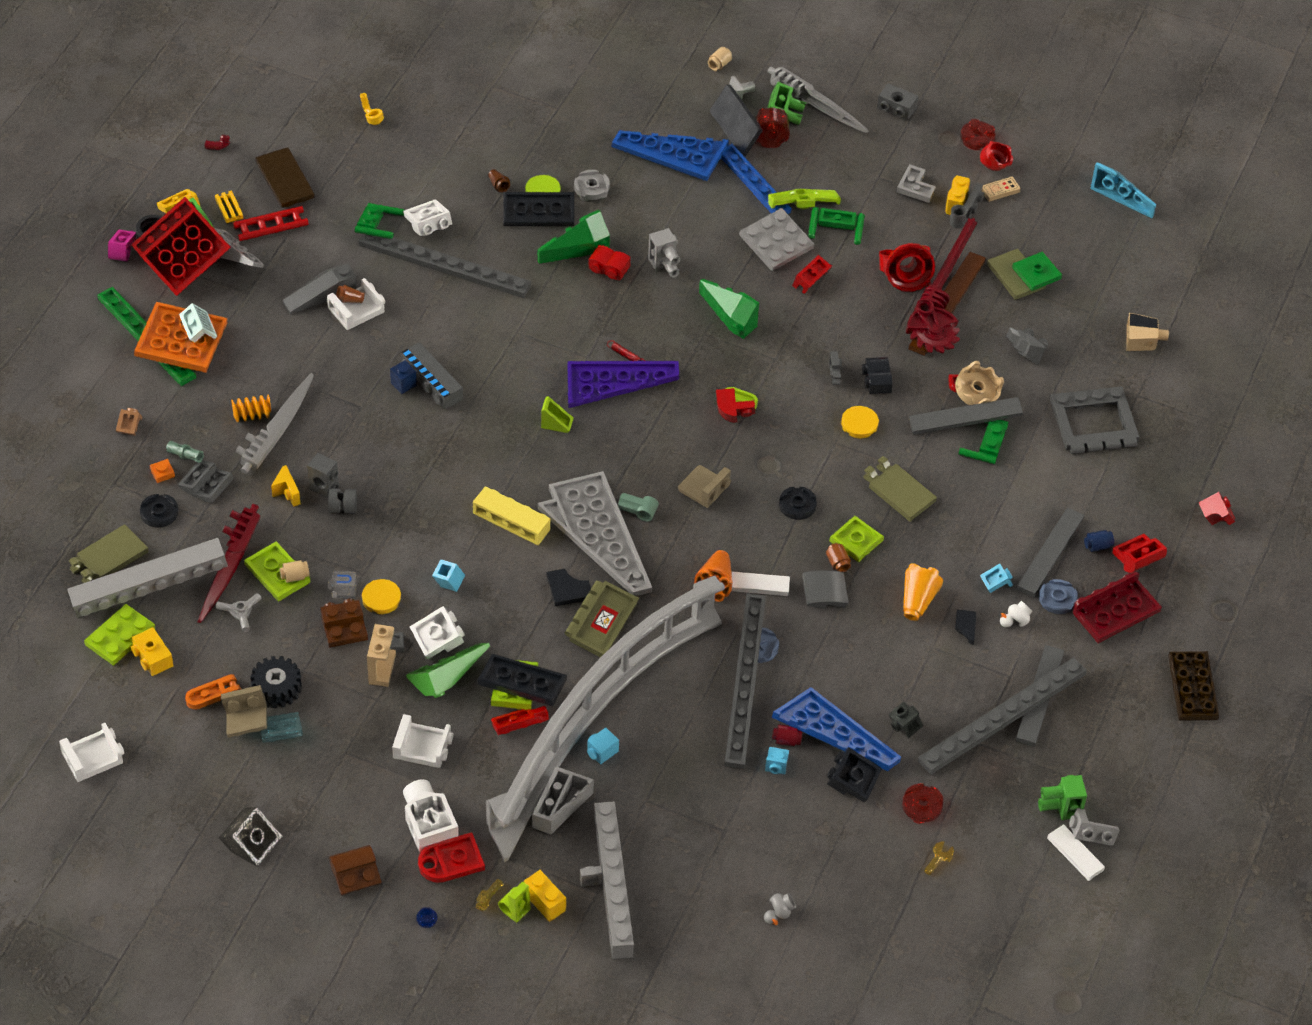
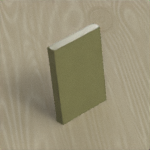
[987,249,1046,300]

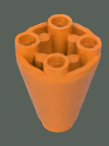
[694,550,733,602]

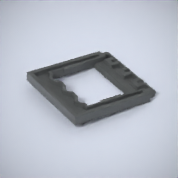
[1050,386,1139,454]

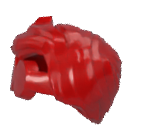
[980,141,1013,171]

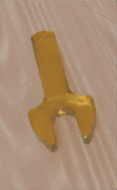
[924,841,954,875]
[475,879,503,911]

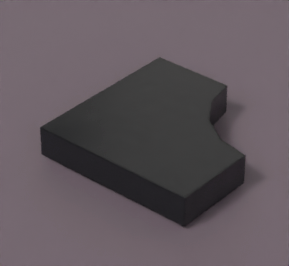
[546,569,591,606]

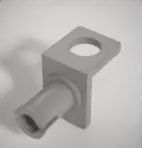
[729,76,755,99]

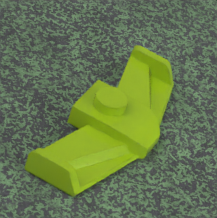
[768,189,841,209]

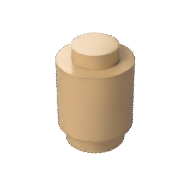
[708,47,732,71]
[280,560,309,583]

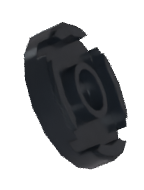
[779,486,817,520]
[140,494,178,528]

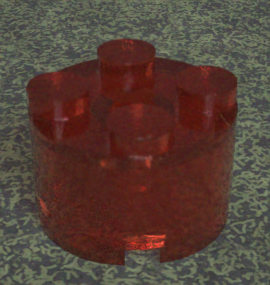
[755,108,790,148]

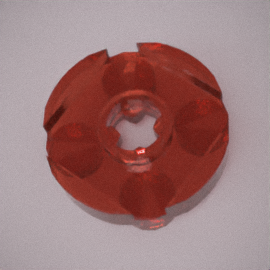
[960,119,996,150]
[902,783,943,824]

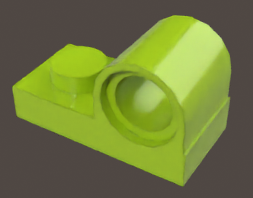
[498,881,531,923]

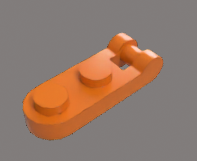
[185,674,242,710]

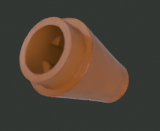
[336,285,364,303]

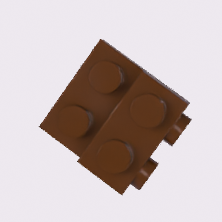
[320,598,368,648]

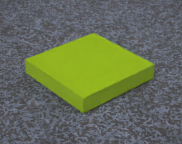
[829,516,884,562]

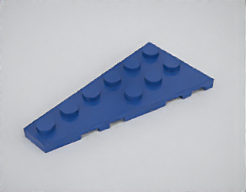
[612,130,729,181]
[772,687,902,771]

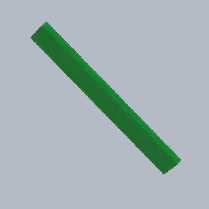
[97,286,196,386]

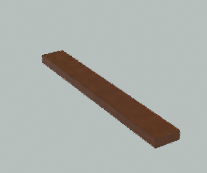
[909,252,986,356]

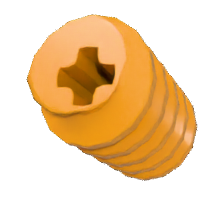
[231,394,271,422]

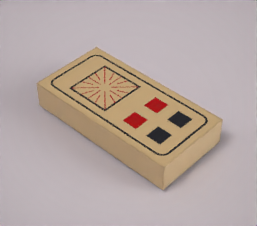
[982,177,1021,202]

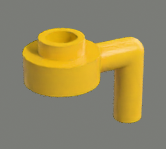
[360,93,384,125]

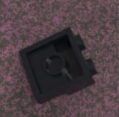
[826,747,882,802]

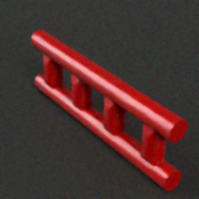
[233,206,309,241]

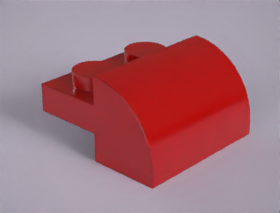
[1112,534,1167,573]

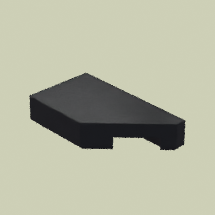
[955,609,976,645]

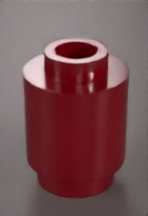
[772,724,802,747]

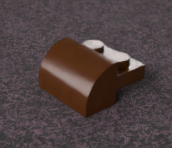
[328,845,382,895]

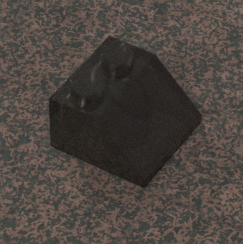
[219,807,282,866]

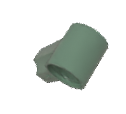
[618,493,659,522]

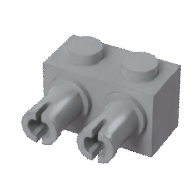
[648,228,680,278]

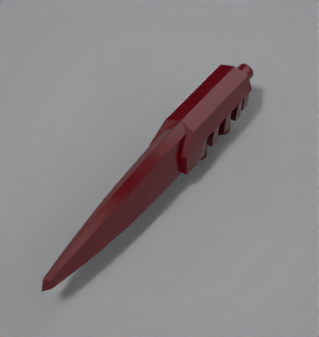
[197,504,260,623]

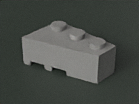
[532,767,594,834]

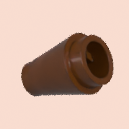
[488,169,511,193]

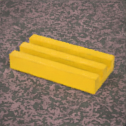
[215,190,243,224]

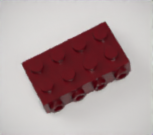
[1073,571,1162,643]

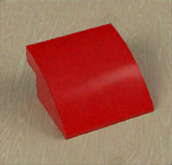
[131,197,231,296]

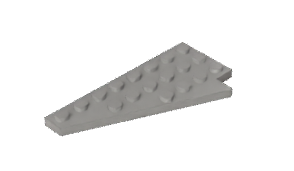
[538,471,652,596]

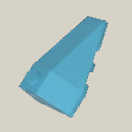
[1090,162,1156,218]

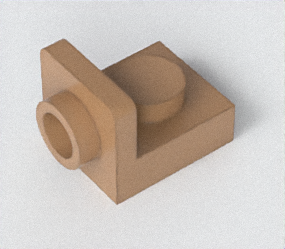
[116,408,142,436]

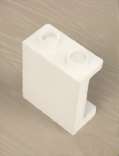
[327,278,385,330]
[392,714,453,768]
[59,723,124,782]

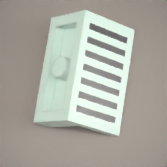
[179,303,217,343]

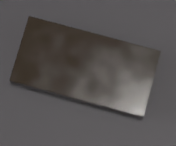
[255,147,315,208]
[1168,651,1219,721]

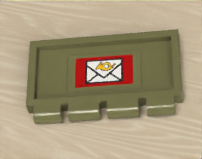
[565,581,639,657]

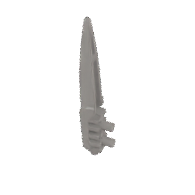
[768,66,869,133]
[235,373,314,474]

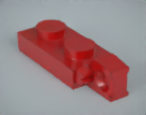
[491,706,549,735]

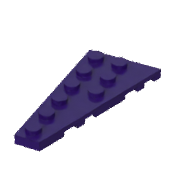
[567,361,679,408]

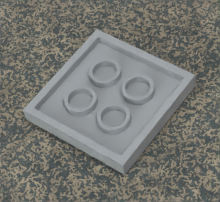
[739,208,815,271]

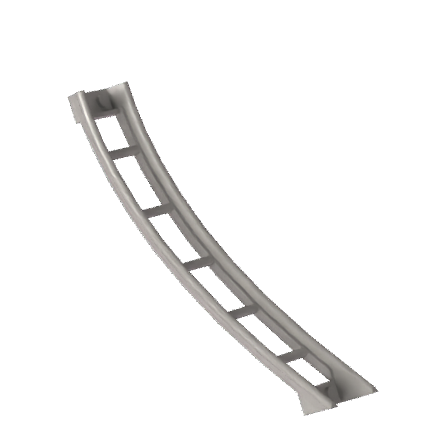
[486,576,725,862]

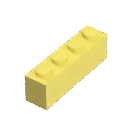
[473,486,550,545]

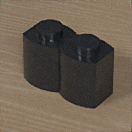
[862,357,893,394]

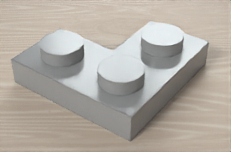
[896,164,936,203]

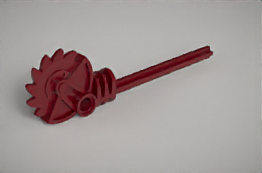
[906,217,978,353]

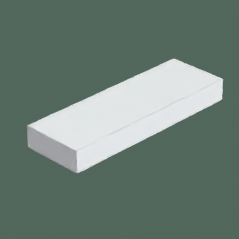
[732,572,790,596]
[1047,824,1105,881]

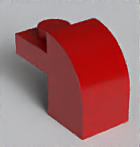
[716,388,755,423]

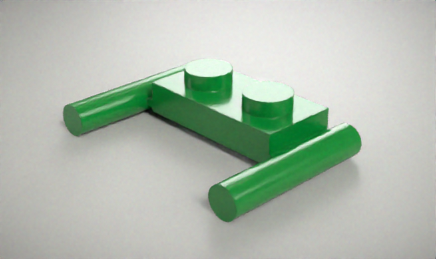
[959,420,1009,464]

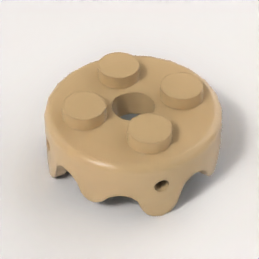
[955,361,1004,405]

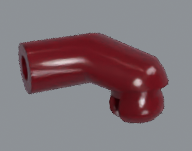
[205,134,230,151]

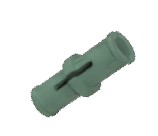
[166,441,204,463]

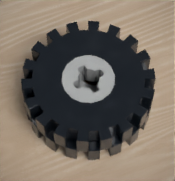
[250,656,302,708]

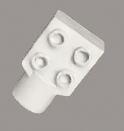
[403,780,458,853]

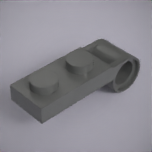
[950,182,984,228]

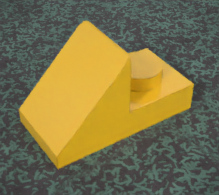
[271,465,301,507]

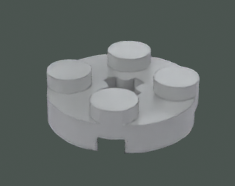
[574,170,610,201]

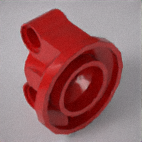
[879,243,936,292]

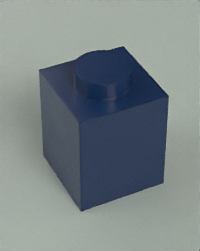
[390,360,417,394]

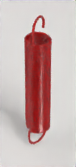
[607,340,645,361]

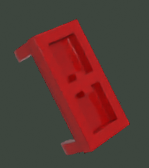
[792,255,832,294]

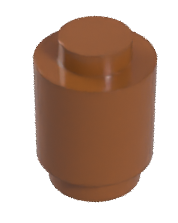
[826,543,851,572]

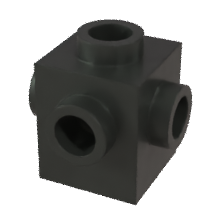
[888,702,924,738]

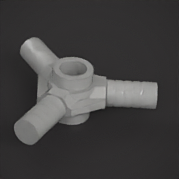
[216,593,262,632]

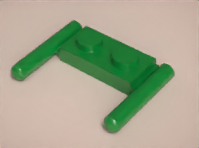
[354,203,405,239]
[808,207,865,245]

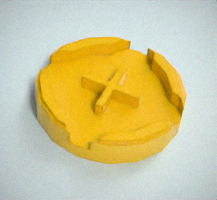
[841,406,879,439]
[362,579,401,615]

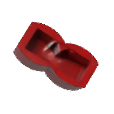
[589,245,631,280]

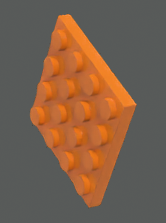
[134,302,227,373]

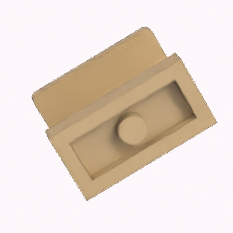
[367,624,396,687]

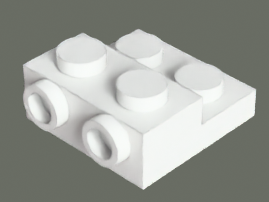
[403,199,452,236]
[410,606,465,659]

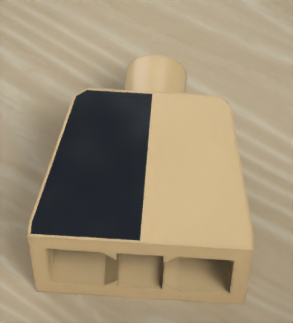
[1126,313,1169,351]

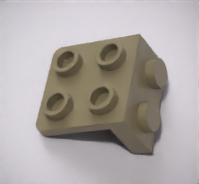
[678,465,731,508]

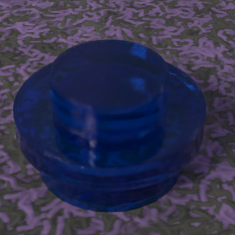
[416,907,437,928]

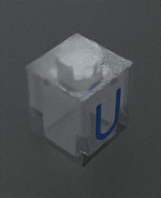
[328,571,357,599]

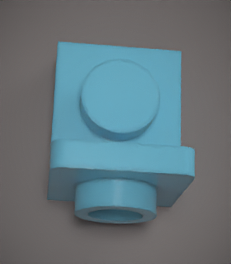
[980,564,1013,593]
[765,747,789,774]

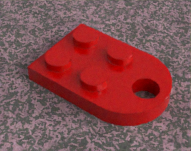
[418,832,485,883]

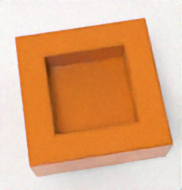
[150,459,175,483]

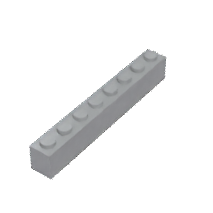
[67,538,228,618]
[594,801,634,959]

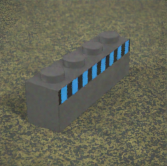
[401,342,463,409]

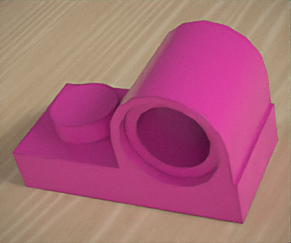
[108,229,136,262]

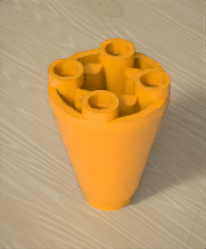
[903,564,943,621]

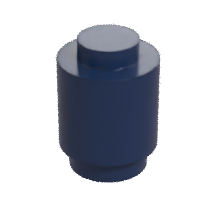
[1084,530,1114,552]

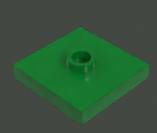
[1012,251,1062,291]

